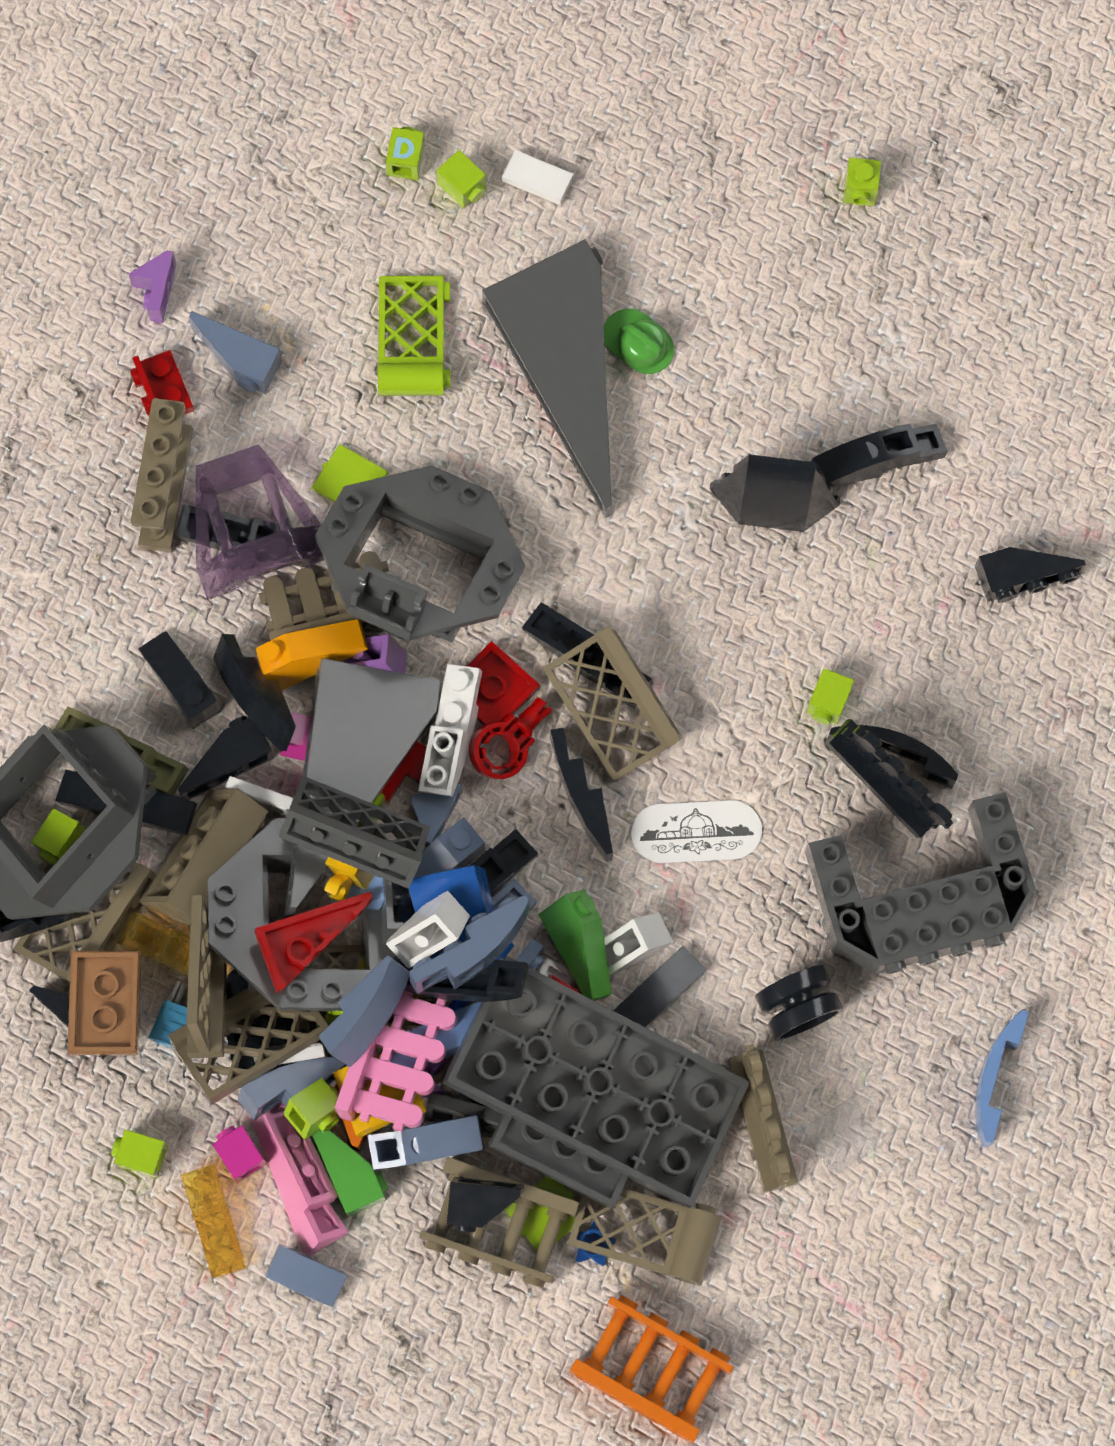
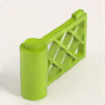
[378,275,450,396]

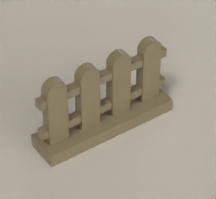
[258,551,389,640]
[728,1044,798,1193]

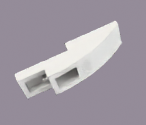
[418,664,482,797]

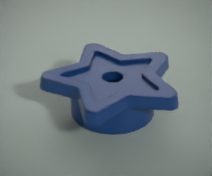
[576,1221,616,1266]

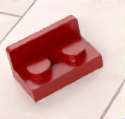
[129,350,194,416]

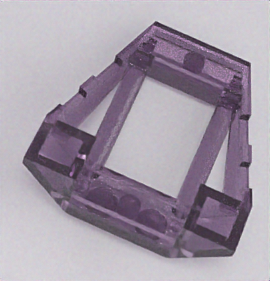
[195,444,324,600]

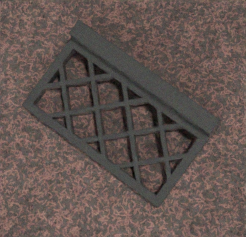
[278,775,430,889]

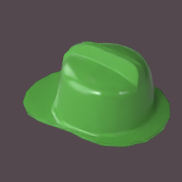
[603,309,674,374]

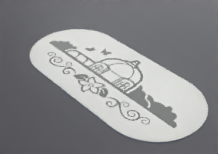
[631,800,762,863]

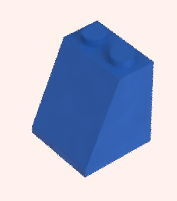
[409,865,494,959]

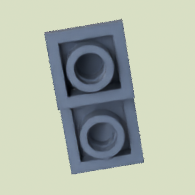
[265,1243,347,1307]

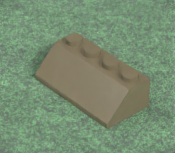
[139,788,268,925]

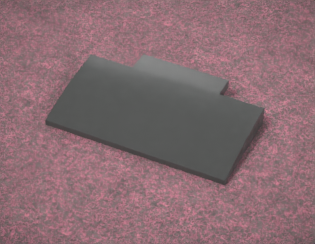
[441,956,750,1209]

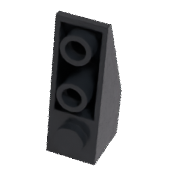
[975,547,1086,603]

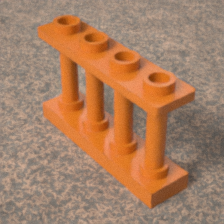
[569,1295,734,1444]

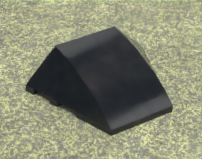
[710,454,840,532]

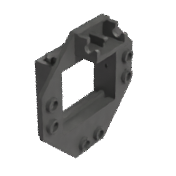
[315,465,525,643]
[0,724,157,920]
[207,818,415,1011]

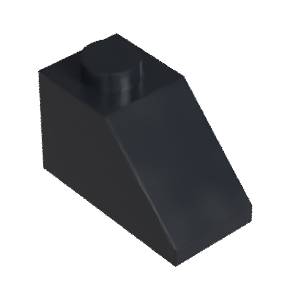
[447,1177,524,1232]

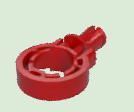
[469,697,552,779]

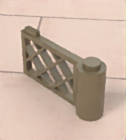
[568,1188,721,1286]

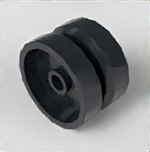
[755,965,843,1041]

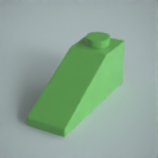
[538,889,612,1001]
[312,1130,389,1217]

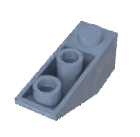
[367,1115,484,1170]

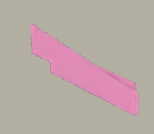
[249,1102,348,1256]

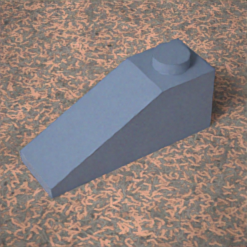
[189,311,282,394]
[414,817,486,878]

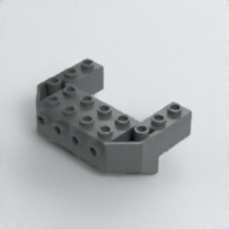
[805,792,1036,974]

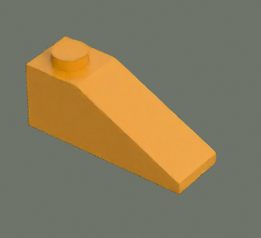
[256,619,368,691]

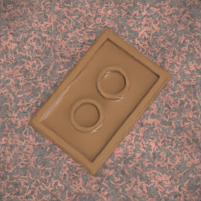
[67,951,142,1056]

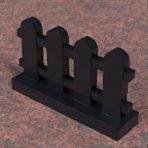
[825,719,954,838]

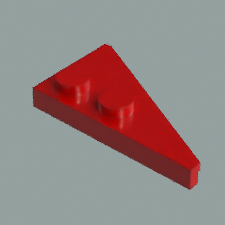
[254,892,373,994]

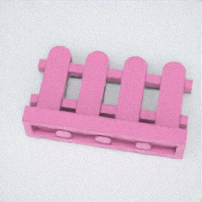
[335,991,457,1132]

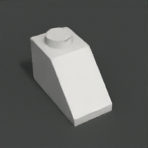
[386,891,470,969]
[604,912,673,977]

